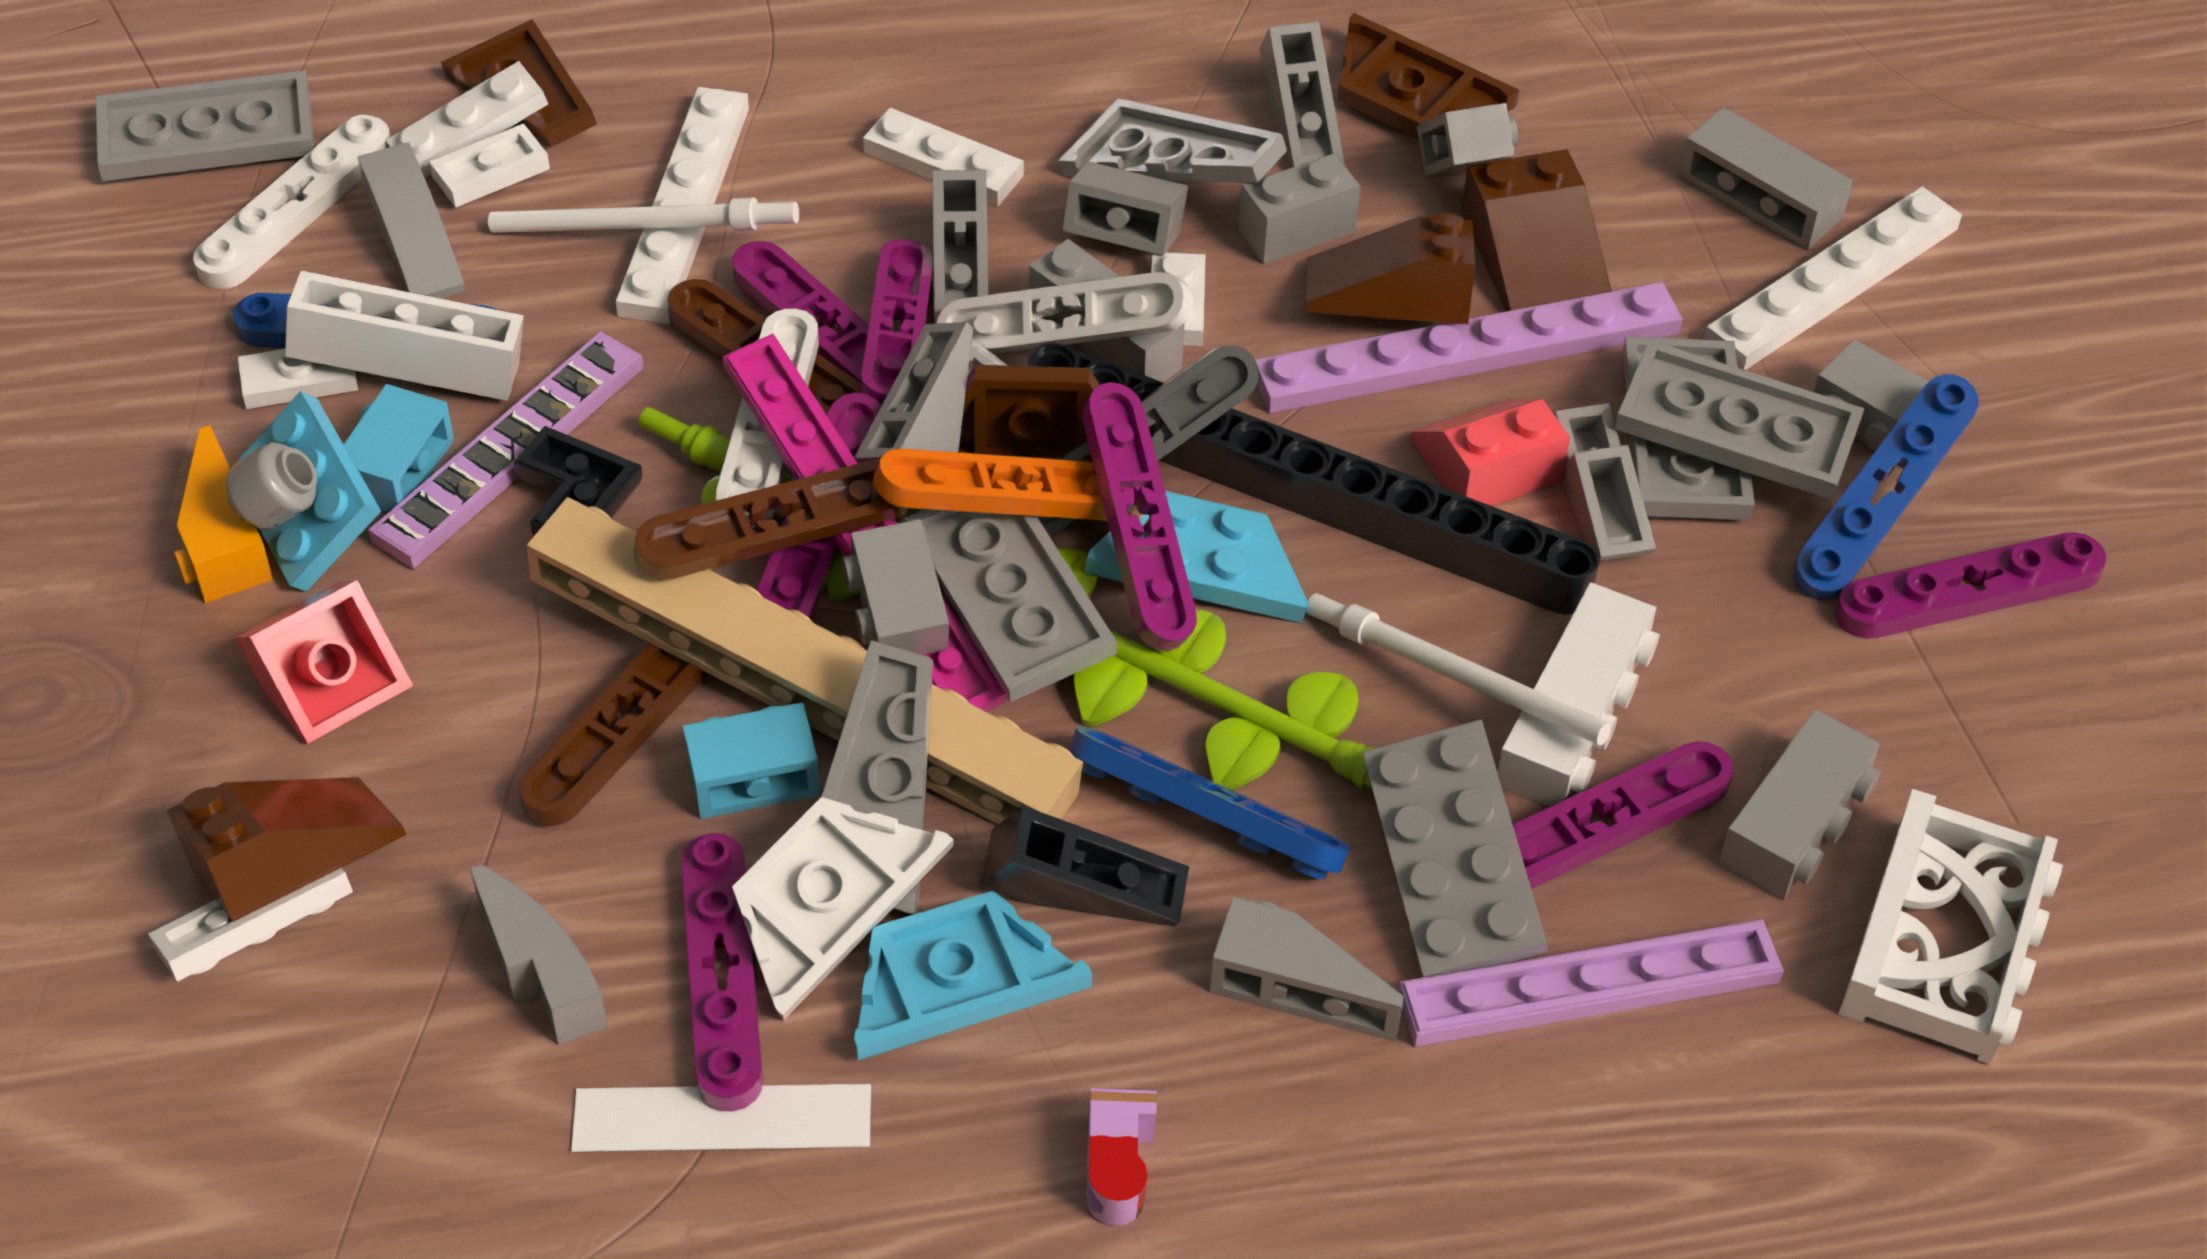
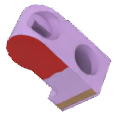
[1086,1088,1157,1226]

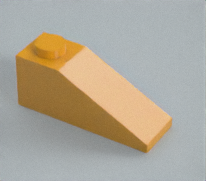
[173,425,273,603]

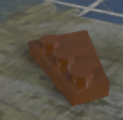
[441,19,597,147]

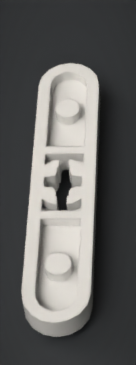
[193,115,391,289]
[937,272,1193,354]
[716,308,819,528]

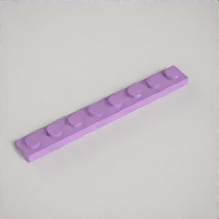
[1255,282,1683,414]

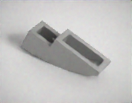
[357,142,465,299]
[1554,403,1656,561]
[470,864,608,1045]

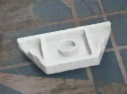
[732,797,954,1020]

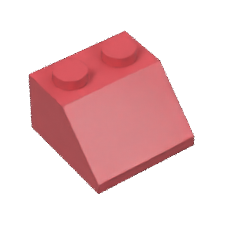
[1410,399,1570,506]
[234,580,413,744]

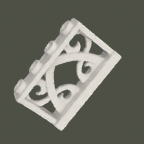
[1838,789,2063,1064]

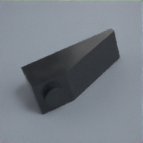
[980,805,1189,927]

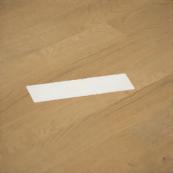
[571,1084,871,1152]

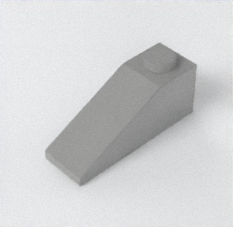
[1259,21,1345,168]
[932,170,988,324]
[854,322,973,463]
[1210,896,1404,1041]

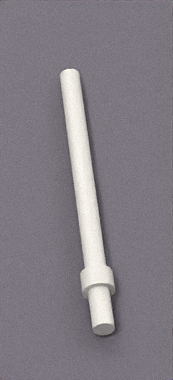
[488,198,799,233]
[1306,593,1611,746]

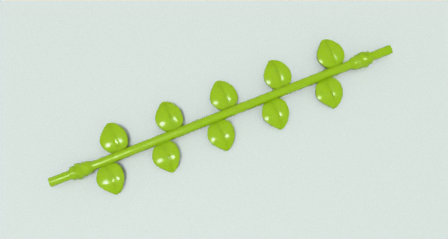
[638,407,1375,790]

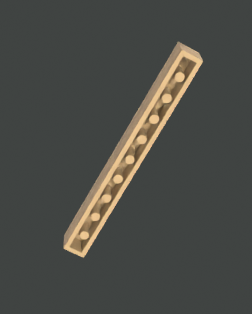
[527,497,1083,824]

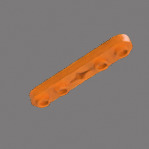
[873,449,1143,521]

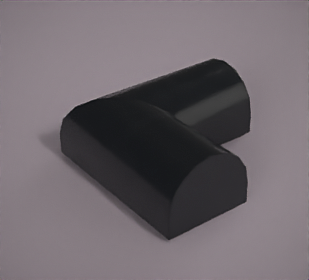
[513,426,643,536]

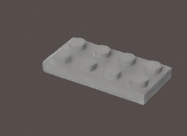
[96,70,315,181]
[1622,337,1755,520]
[1614,340,1865,500]
[904,509,1117,703]
[1362,719,1549,978]

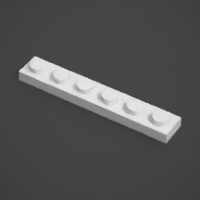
[616,87,749,324]
[1704,186,1962,370]

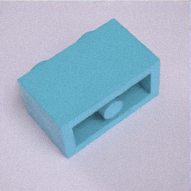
[342,384,454,514]
[683,702,821,819]

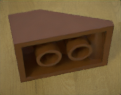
[1461,149,1612,312]
[1305,213,1475,325]
[166,777,406,922]

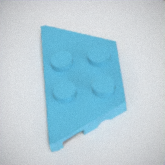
[1084,491,1308,623]
[854,891,1092,1060]

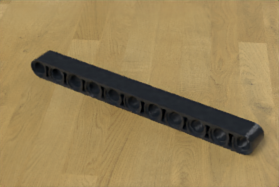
[1028,343,1600,615]

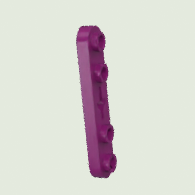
[859,239,934,405]
[732,241,869,382]
[1082,382,1197,651]
[757,393,882,621]
[1835,532,2107,639]
[1512,741,1733,889]
[681,833,763,1112]

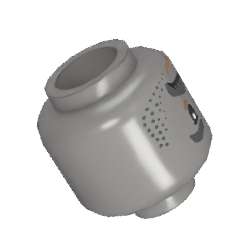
[227,442,317,530]

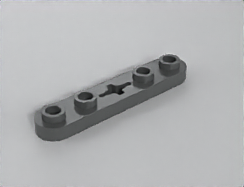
[1037,346,1259,534]

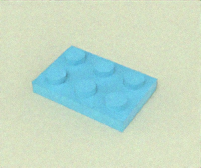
[230,391,381,592]

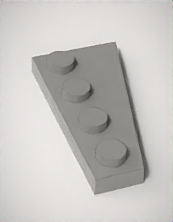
[1058,98,1287,183]
[822,640,933,915]

